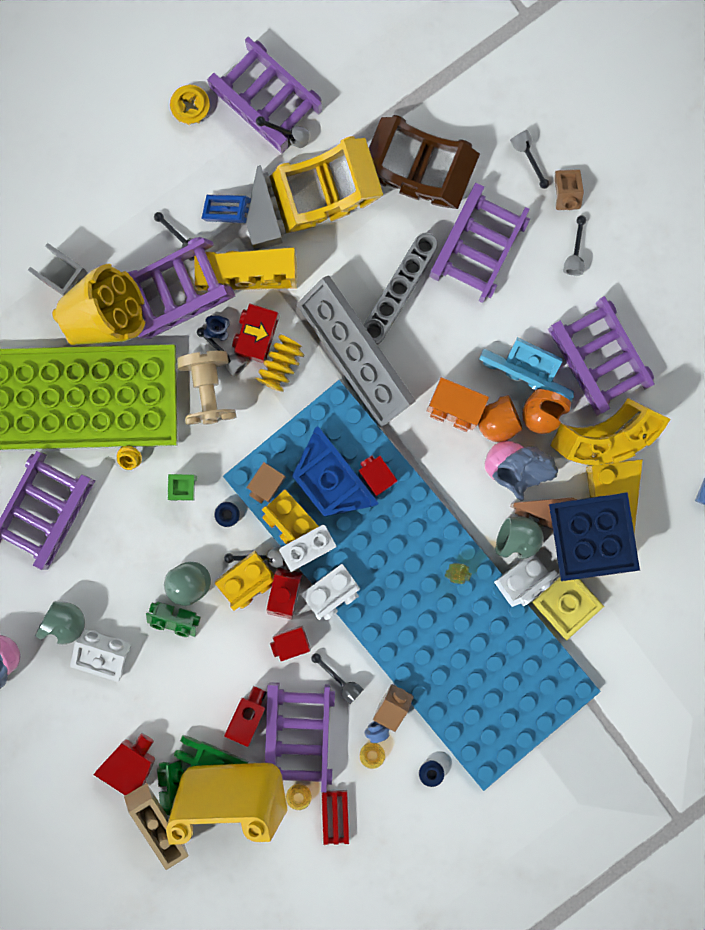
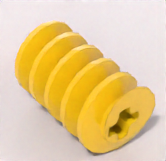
[255,334,304,392]

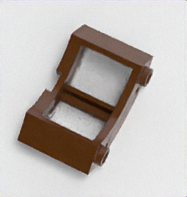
[369,115,480,209]

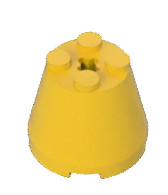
[52,264,145,345]

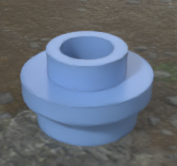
[364,721,390,743]

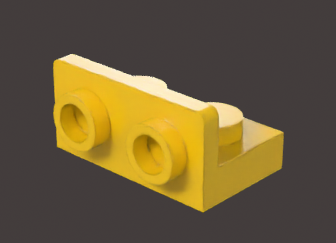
[261,489,319,545]
[215,551,274,611]

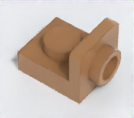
[554,170,584,210]

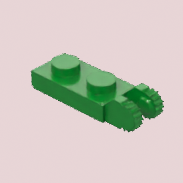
[174,735,249,767]

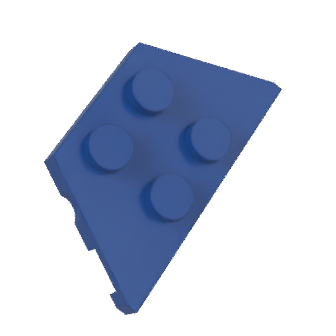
[292,426,379,517]

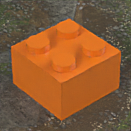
[426,377,489,432]

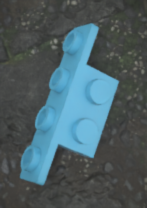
[479,337,574,402]

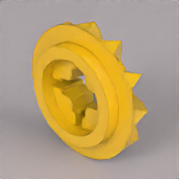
[170,85,210,125]

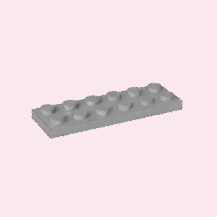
[296,275,416,427]

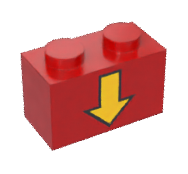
[232,304,280,363]

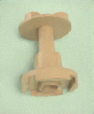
[177,351,237,425]

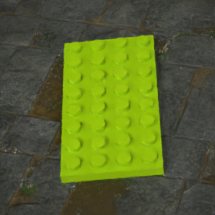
[0,344,178,450]

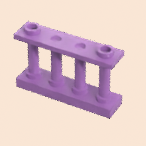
[207,37,322,154]
[429,182,530,303]
[128,237,236,339]
[548,296,655,416]
[0,451,96,570]
[265,682,335,792]

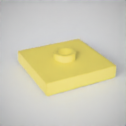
[532,576,604,641]

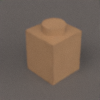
[246,462,287,504]
[373,684,414,732]

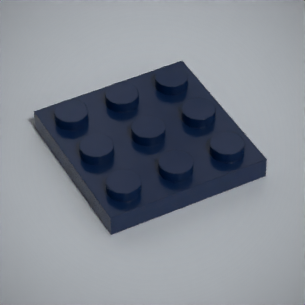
[549,492,640,581]

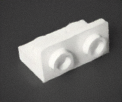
[279,525,337,572]
[494,554,558,607]
[301,564,360,620]
[70,630,131,682]

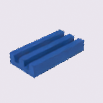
[201,195,251,223]

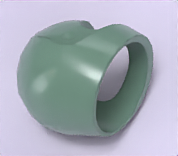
[495,516,543,559]
[164,562,211,606]
[35,601,85,645]

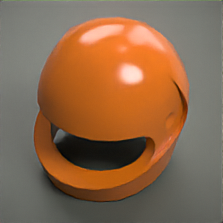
[522,389,571,434]
[478,395,523,442]

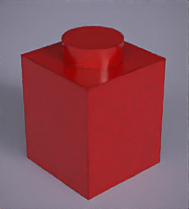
[359,455,397,496]
[270,625,311,662]

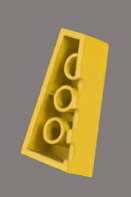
[194,247,297,291]
[586,459,643,534]

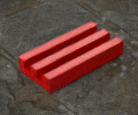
[322,790,349,845]

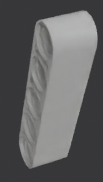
[364,233,437,344]

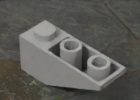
[246,165,286,251]

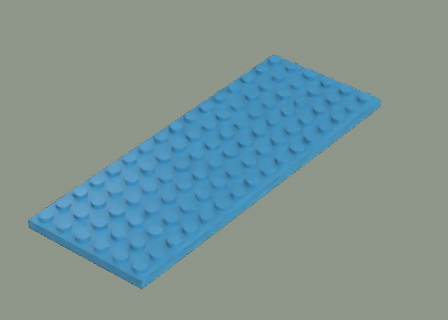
[223,380,601,791]

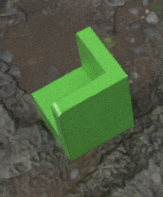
[168,474,197,501]

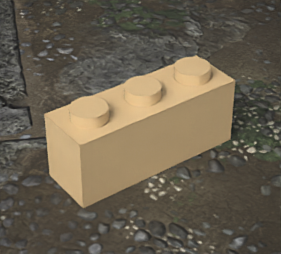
[124,783,189,870]

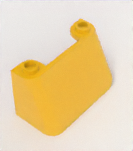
[166,763,288,845]

